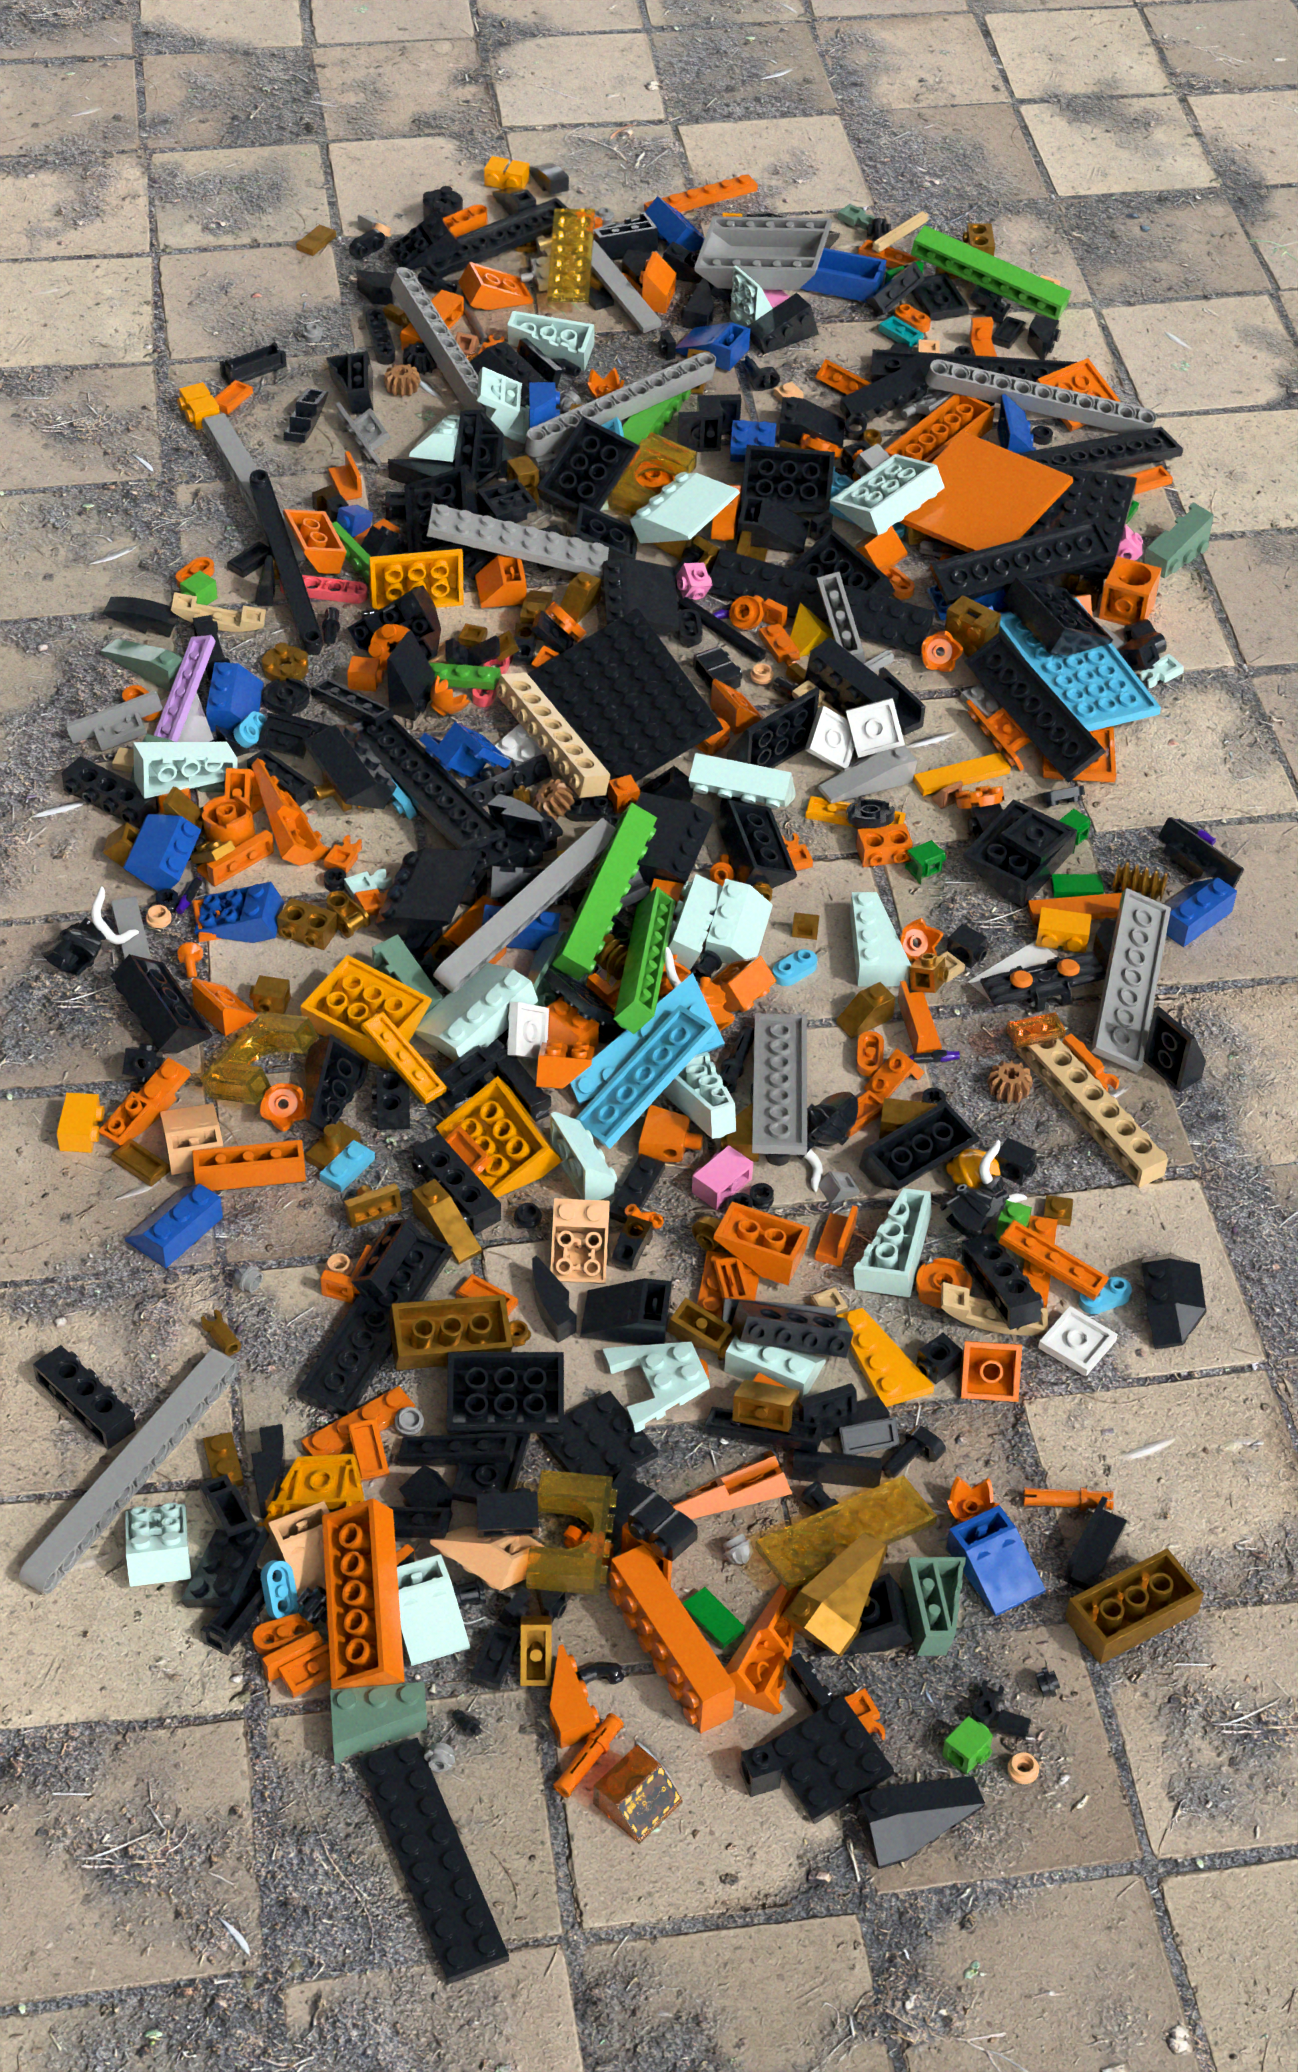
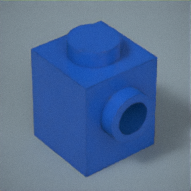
[336,505,373,538]

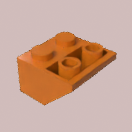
[640,252,676,314]
[475,555,526,608]
[536,1039,595,1089]

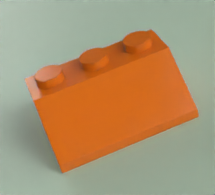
[283,509,347,574]

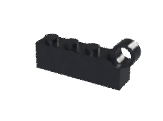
[840,362,928,440]

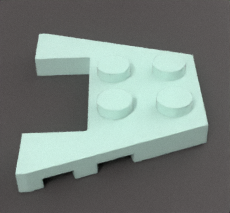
[603,1342,710,1433]

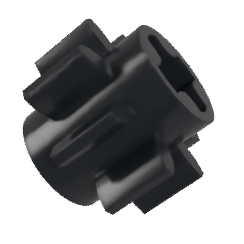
[867,218,891,241]
[297,1586,328,1624]

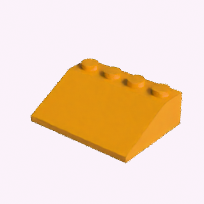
[369,549,464,609]
[300,955,432,1070]
[436,1076,563,1198]

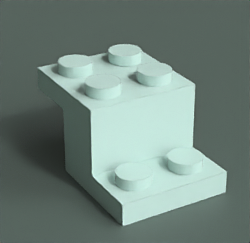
[477,367,529,444]

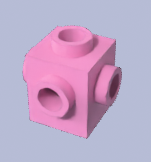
[1117,525,1143,561]
[675,563,712,600]

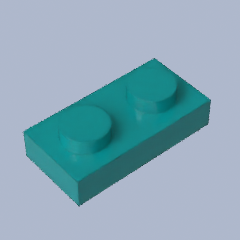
[878,316,924,348]

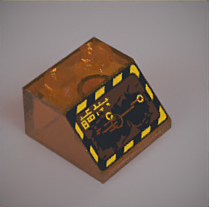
[593,1744,683,1844]

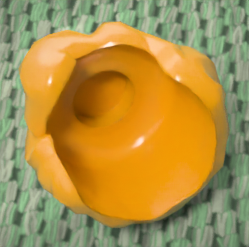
[946,1148,1000,1188]

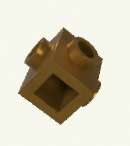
[910,953,949,993]

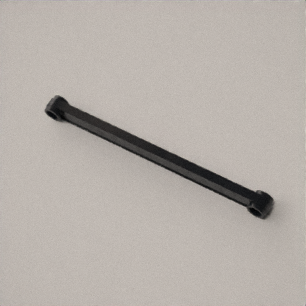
[249,469,323,655]

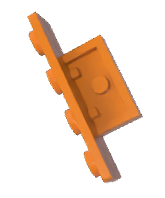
[966,699,1031,771]

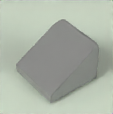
[358,214,386,232]
[819,1171,860,1203]

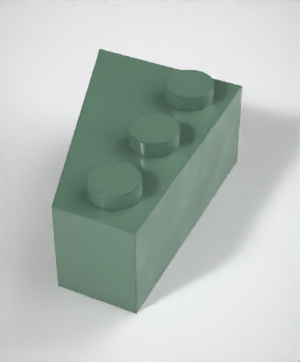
[1144,502,1214,578]
[372,934,443,1017]
[899,1557,966,1656]
[330,1682,427,1764]

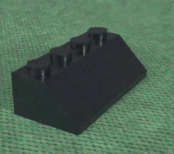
[303,724,397,810]
[716,800,797,889]
[110,954,213,1053]
[859,1101,980,1191]

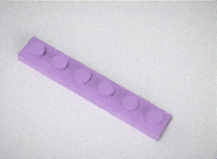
[154,635,216,742]

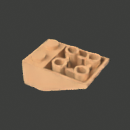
[160,1103,223,1175]
[550,1198,610,1284]
[268,1501,330,1605]
[430,1526,544,1591]

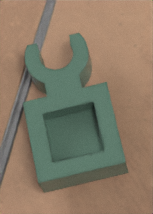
[837,204,875,230]

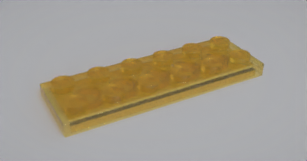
[547,209,596,303]
[755,1475,937,1591]

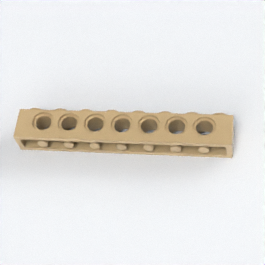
[496,672,610,798]
[1013,1020,1168,1188]

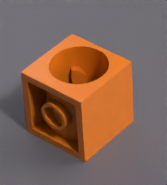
[1099,556,1162,626]

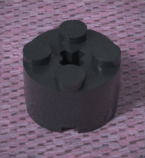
[423,186,463,220]

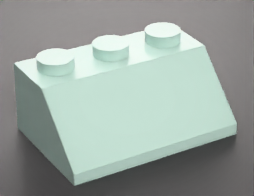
[409,415,460,462]
[705,879,773,963]
[550,1112,617,1200]
[724,1335,826,1403]

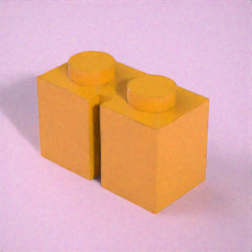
[484,156,529,189]
[177,382,220,430]
[1035,907,1092,953]
[57,1092,105,1153]

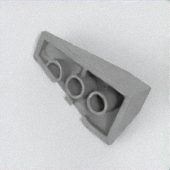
[818,746,918,804]

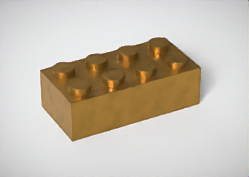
[389,1295,513,1370]
[1065,1548,1204,1665]

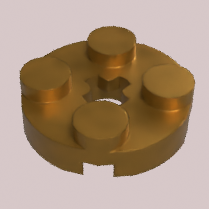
[262,643,309,681]

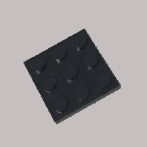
[537,1390,658,1497]
[766,1696,895,1824]

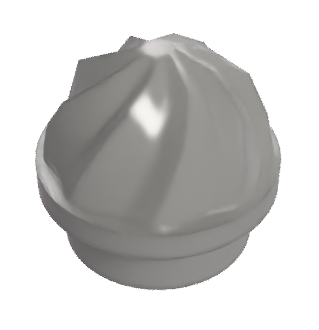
[560,391,581,412]
[234,1265,263,1293]
[723,1534,753,1564]

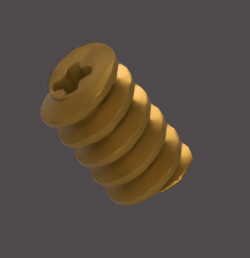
[1112,862,1168,901]
[593,934,628,980]

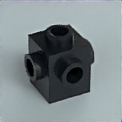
[122,1043,166,1082]

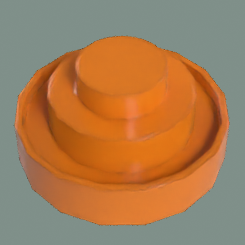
[729,596,763,631]

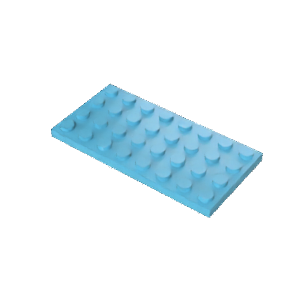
[999,597,1161,731]

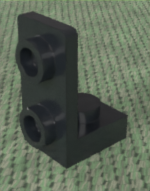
[445,635,500,666]

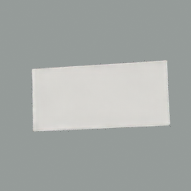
[160,692,214,742]
[968,940,1057,1008]

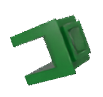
[1058,809,1091,854]
[905,840,946,885]

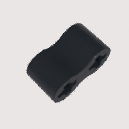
[1123,619,1167,654]

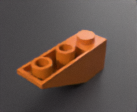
[550,1644,600,1749]

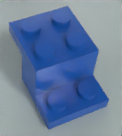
[730,420,776,463]
[419,722,511,778]

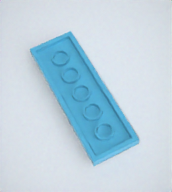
[575,1005,717,1149]

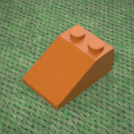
[458,262,533,310]
[713,1202,810,1285]

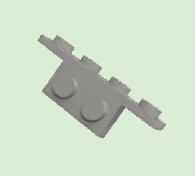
[336,402,391,464]
[66,691,163,751]

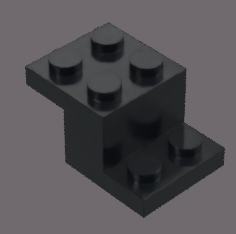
[677,394,741,453]
[477,478,537,523]

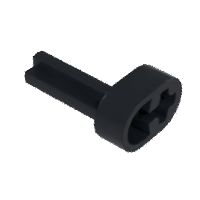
[741,356,780,391]
[882,1425,946,1478]

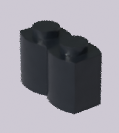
[693,646,743,691]
[628,1492,698,1562]

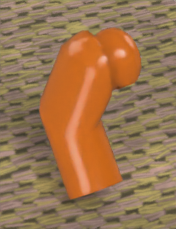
[625,1204,664,1230]

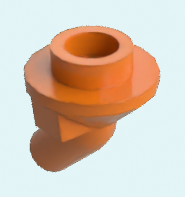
[710,854,734,886]
[177,942,203,979]

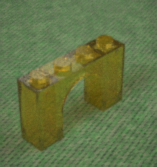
[608,432,697,517]
[200,1012,319,1105]
[526,1470,618,1595]

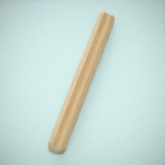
[872,211,929,253]

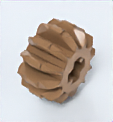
[384,363,420,397]
[532,779,575,821]
[987,1059,1033,1104]

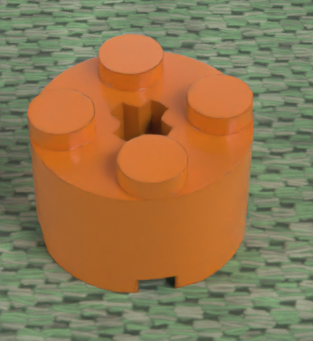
[202,795,255,847]

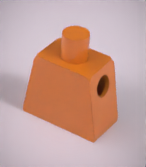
[638,1105,704,1162]

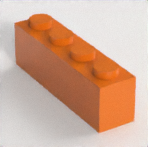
[399,290,464,351]
[192,1140,306,1191]

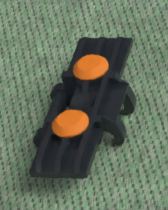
[980,951,1106,1013]

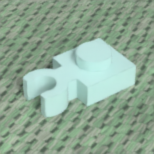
[1140,654,1183,688]
[344,869,392,899]

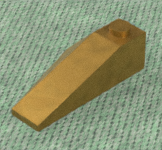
[782,1533,888,1657]

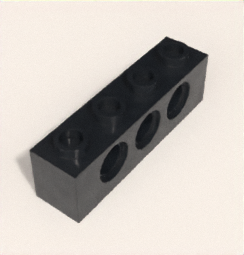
[61,756,159,829]
[411,1134,501,1235]
[962,1233,1044,1330]
[731,1301,854,1358]
[33,1345,136,1450]

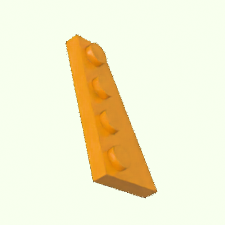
[836,1308,934,1407]

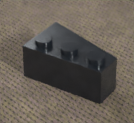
[593,212,658,260]
[747,293,819,354]
[326,351,374,414]
[491,866,569,905]

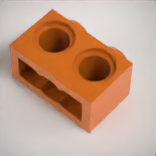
[856,823,913,867]

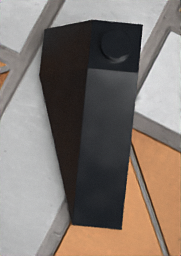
[305,1034,370,1133]
[855,1776,985,1869]

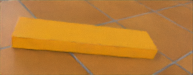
[913,752,1011,796]
[805,796,906,829]
[361,1011,447,1105]

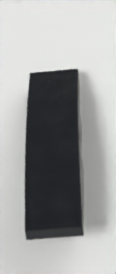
[284,388,328,443]

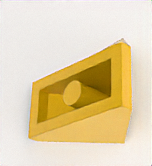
[790,603,834,657]

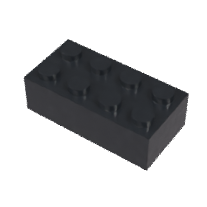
[804,637,899,717]

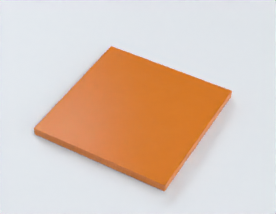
[899,431,1073,553]

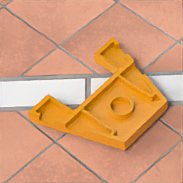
[257,1454,365,1538]

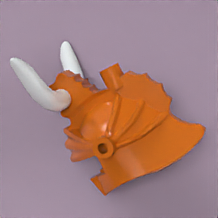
[664,947,735,1031]

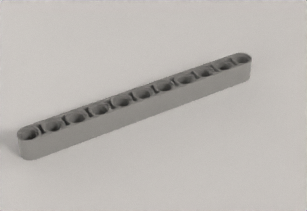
[390,267,486,414]
[525,352,716,457]
[925,359,1157,433]
[202,413,305,562]
[433,818,615,993]
[19,1349,240,1594]

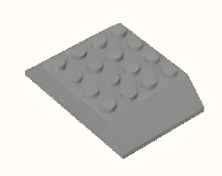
[694,216,832,291]

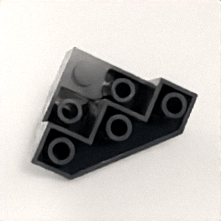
[347,585,441,661]

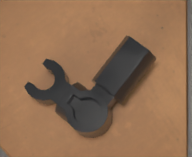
[971,1680,1031,1741]

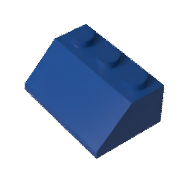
[645,196,705,252]
[529,382,560,429]
[997,394,1036,453]
[206,662,264,732]
[123,814,201,892]
[1164,878,1237,947]
[482,904,561,951]
[125,1184,223,1268]

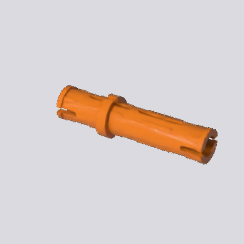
[1023,1487,1114,1511]
[553,1713,624,1798]

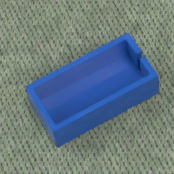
[800,248,886,303]

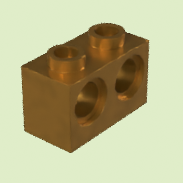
[963,223,995,256]
[507,455,539,506]
[277,898,338,950]

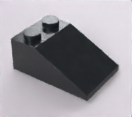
[778,397,845,449]
[565,502,638,560]
[387,631,435,721]
[1143,1006,1206,1092]
[813,1573,913,1657]

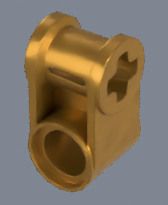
[326,891,371,938]

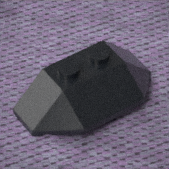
[454,410,504,488]
[1142,1253,1207,1350]

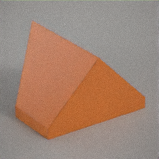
[225,768,265,816]

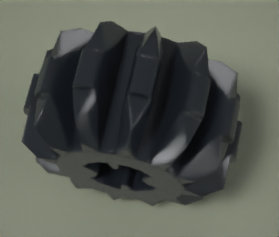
[403,342,437,375]

